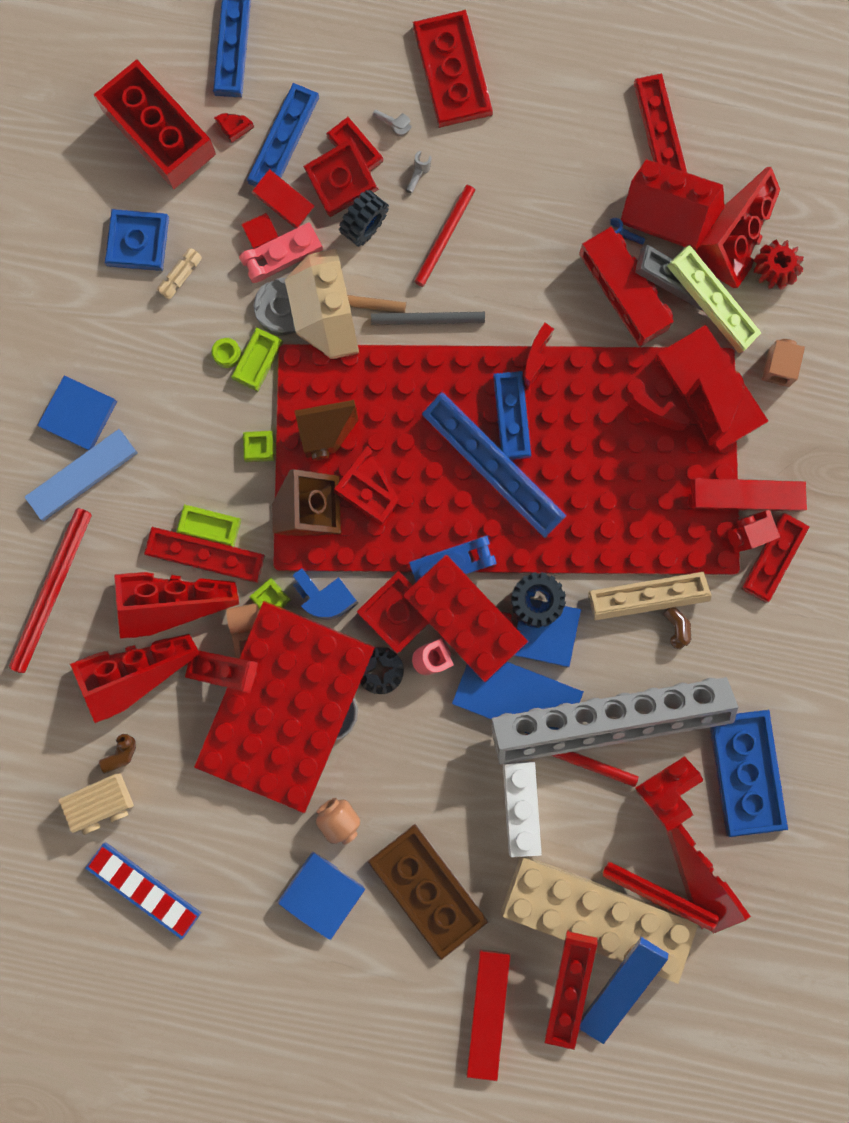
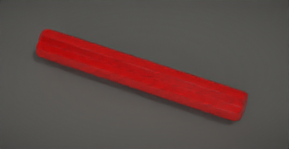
[603,862,719,931]

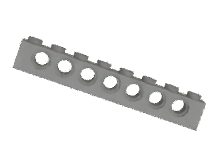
[492,677,739,765]

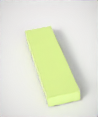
[667,245,761,353]

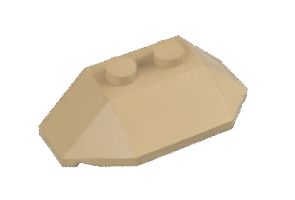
[285,249,359,359]

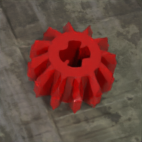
[753,239,804,290]

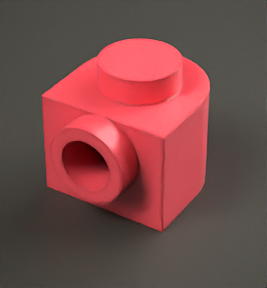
[412,638,454,676]

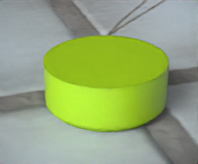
[211,338,241,368]

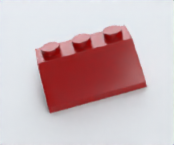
[620,159,725,251]

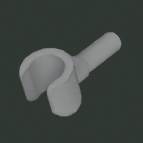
[373,110,412,136]
[406,151,432,193]

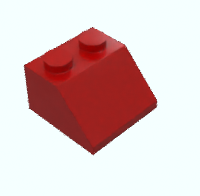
[687,365,745,446]

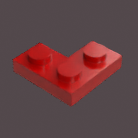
[635,756,703,832]

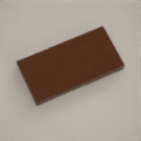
[367,824,489,960]

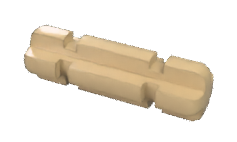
[157,248,202,299]

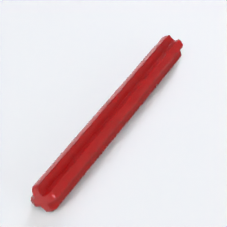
[9,508,92,673]

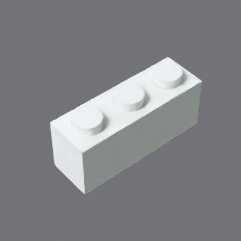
[503,761,542,857]

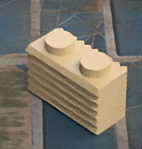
[59,773,134,835]

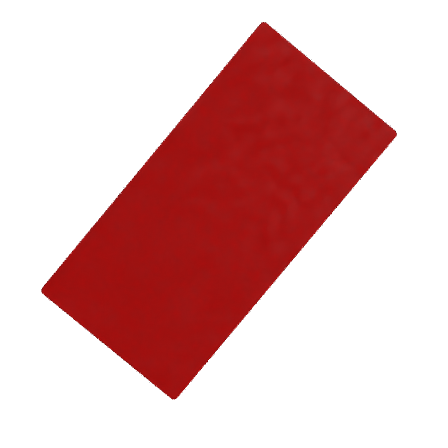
[273,344,740,575]

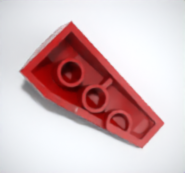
[695,167,780,288]

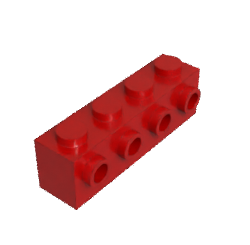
[579,226,674,347]

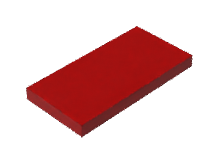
[413,10,493,128]
[655,325,769,453]

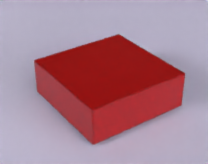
[241,212,279,249]

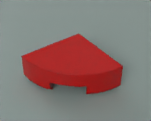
[214,113,254,143]

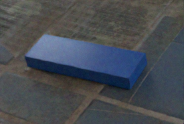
[493,371,531,460]

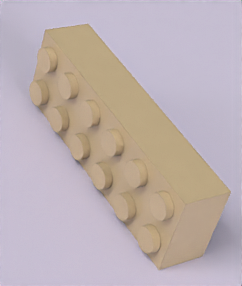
[501,856,698,984]

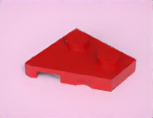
[334,446,399,526]

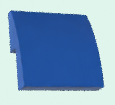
[278,851,365,940]

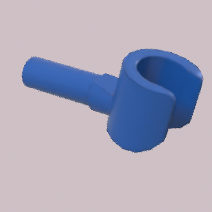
[610,218,646,245]

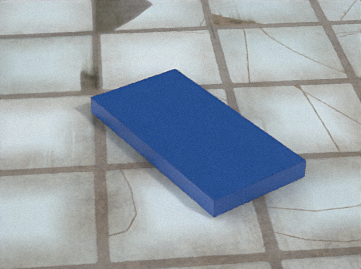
[452,662,584,734]
[710,710,788,837]

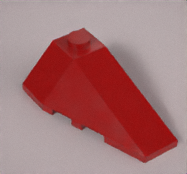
[114,572,239,639]
[70,634,200,723]
[666,824,751,934]

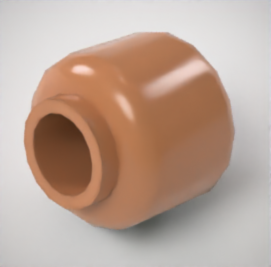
[316,798,360,845]

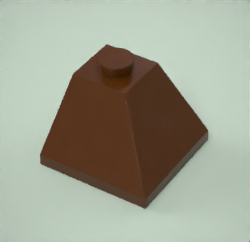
[295,400,359,461]
[272,469,341,536]

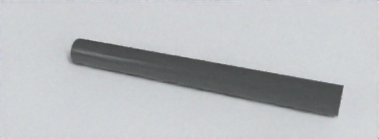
[371,311,485,325]

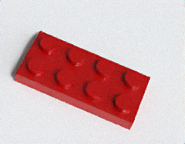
[403,554,528,682]

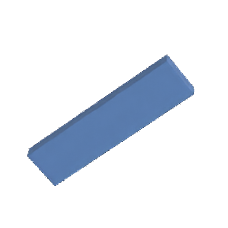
[25,429,138,521]

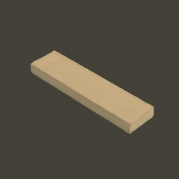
[588,572,712,620]

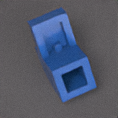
[293,568,358,620]

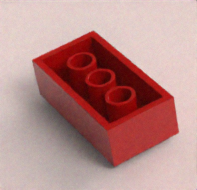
[93,59,216,189]

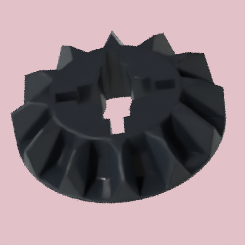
[360,647,404,694]

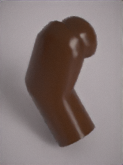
[663,607,692,650]
[99,734,136,774]

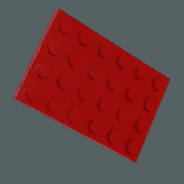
[194,601,375,813]

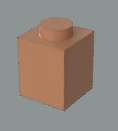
[762,339,805,387]

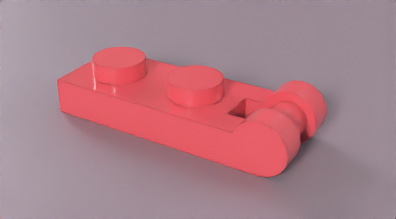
[239,222,323,283]

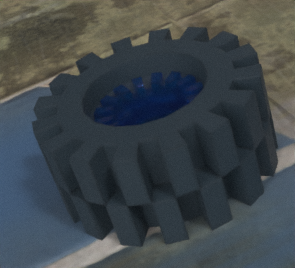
[339,190,389,247]
[511,572,566,628]

